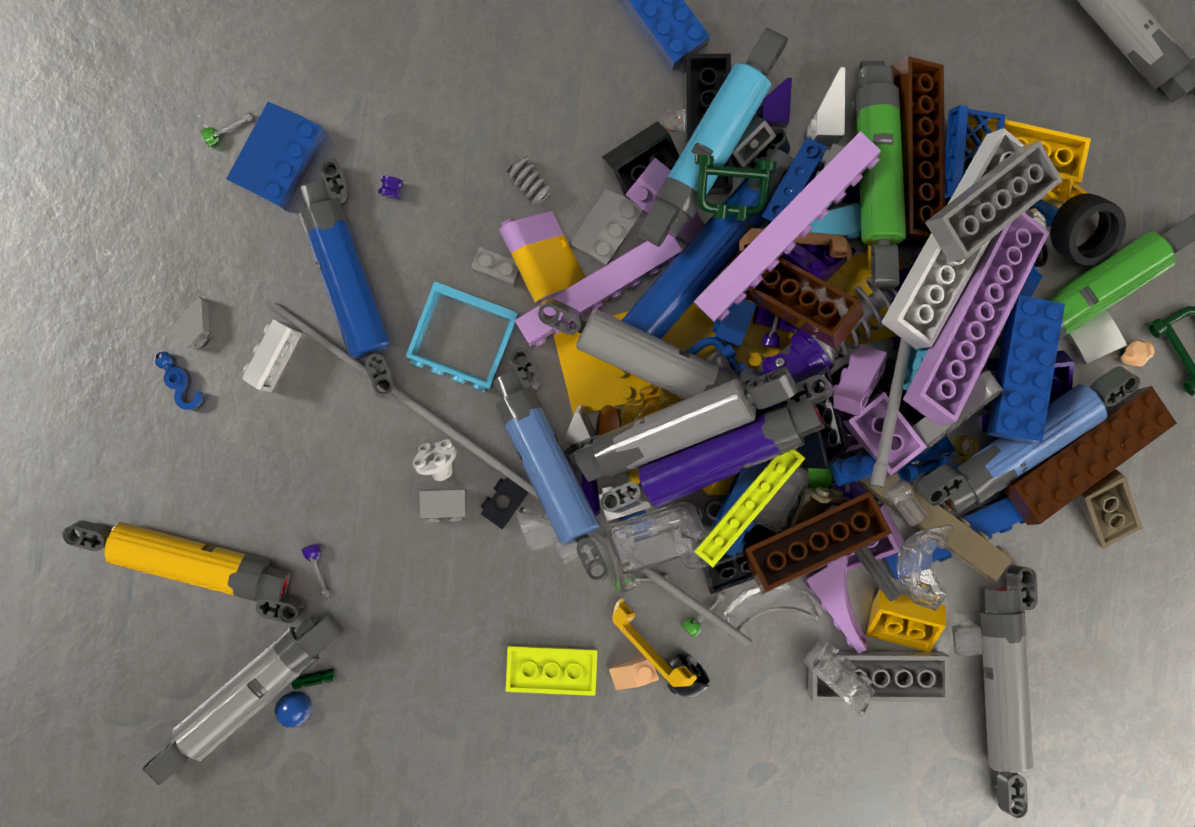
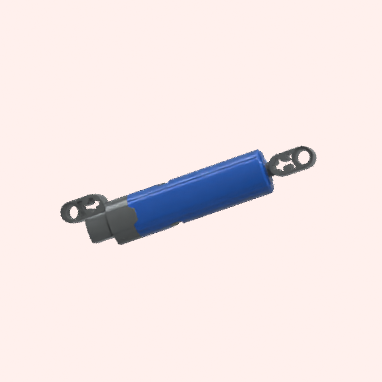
[299,158,394,398]

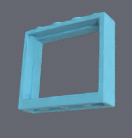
[405,281,520,392]

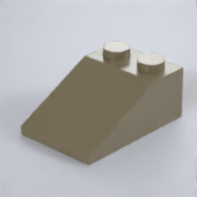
[1075,469,1143,548]

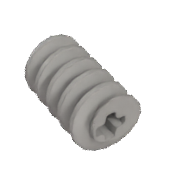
[505,156,552,207]

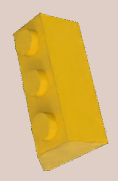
[865,589,946,652]

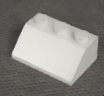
[242,319,302,392]

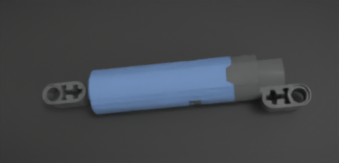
[493,347,608,582]

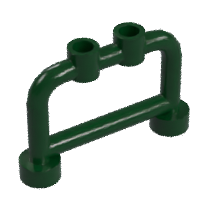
[695,155,777,220]
[1148,306,1195,396]

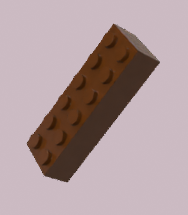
[726,251,864,350]
[742,491,892,595]

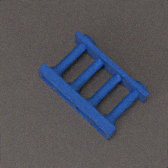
[762,137,827,227]

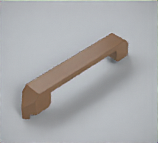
[739,228,852,260]

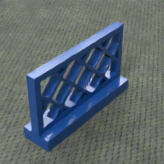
[945,105,1005,201]

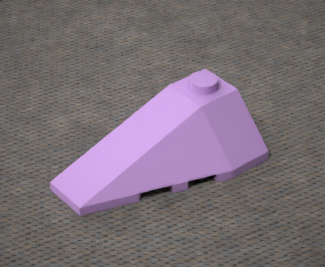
[626,157,705,244]

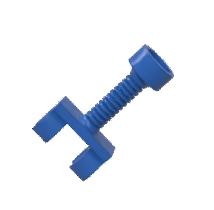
[898,454,959,483]

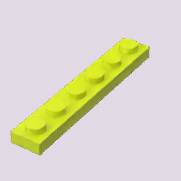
[694,449,805,567]

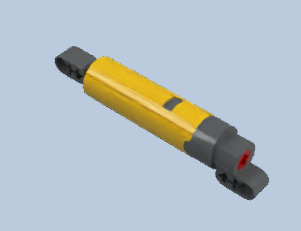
[62,520,304,624]

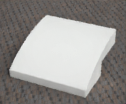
[1067,310,1127,364]

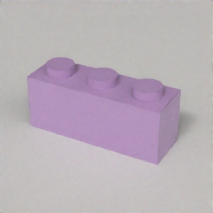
[831,344,887,417]

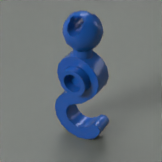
[154,351,203,410]

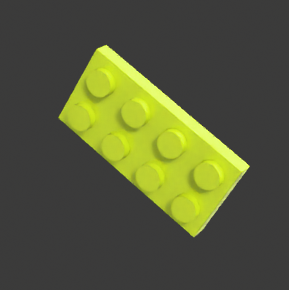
[506,645,597,696]

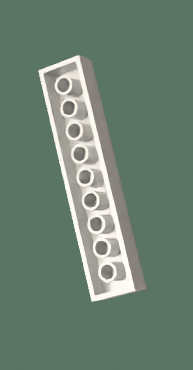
[881,128,1024,349]

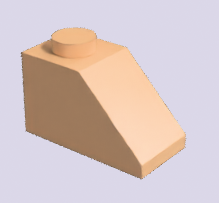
[609,656,659,690]

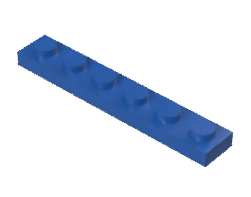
[829,435,955,486]

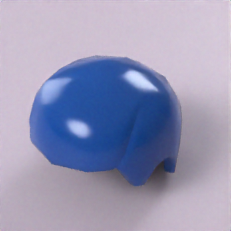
[274,691,312,728]

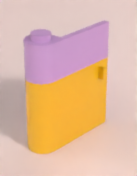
[499,211,586,303]

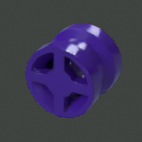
[378,175,403,199]

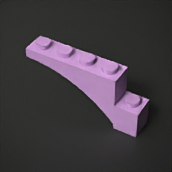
[806,555,869,654]

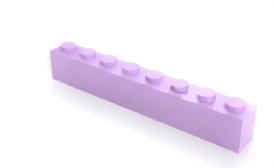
[514,235,682,347]

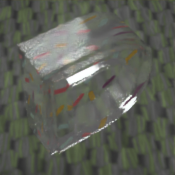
[661,108,684,132]

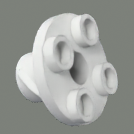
[413,439,456,481]

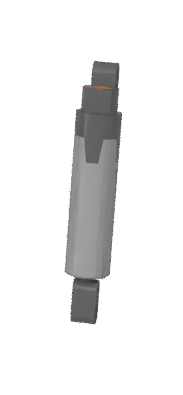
[1077,0,1195,102]
[565,367,799,482]

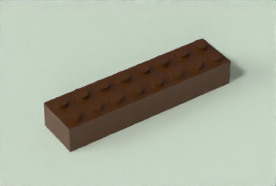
[891,56,946,245]
[1003,386,1177,525]

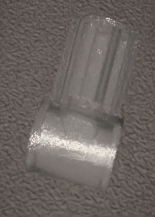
[883,478,929,527]

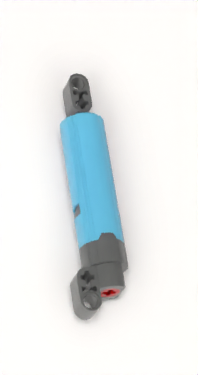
[638,27,788,247]

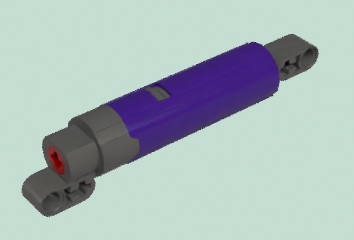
[600,375,833,514]

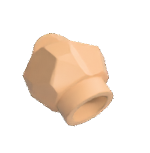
[1121,340,1155,367]

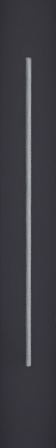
[271,303,752,647]

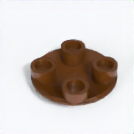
[596,405,623,435]

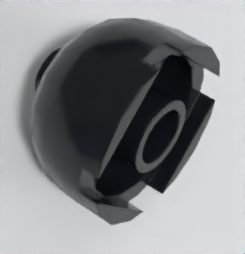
[667,652,710,698]

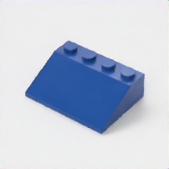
[226,102,327,211]

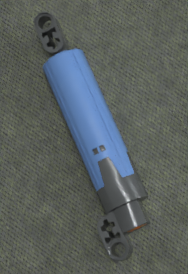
[916,366,1140,514]

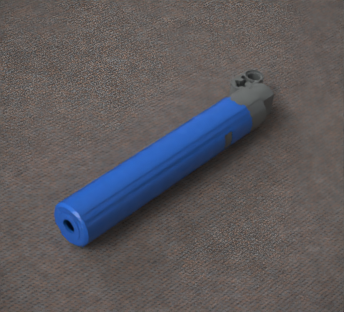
[620,128,794,374]

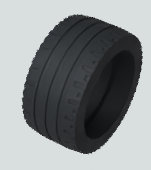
[1050,193,1126,266]

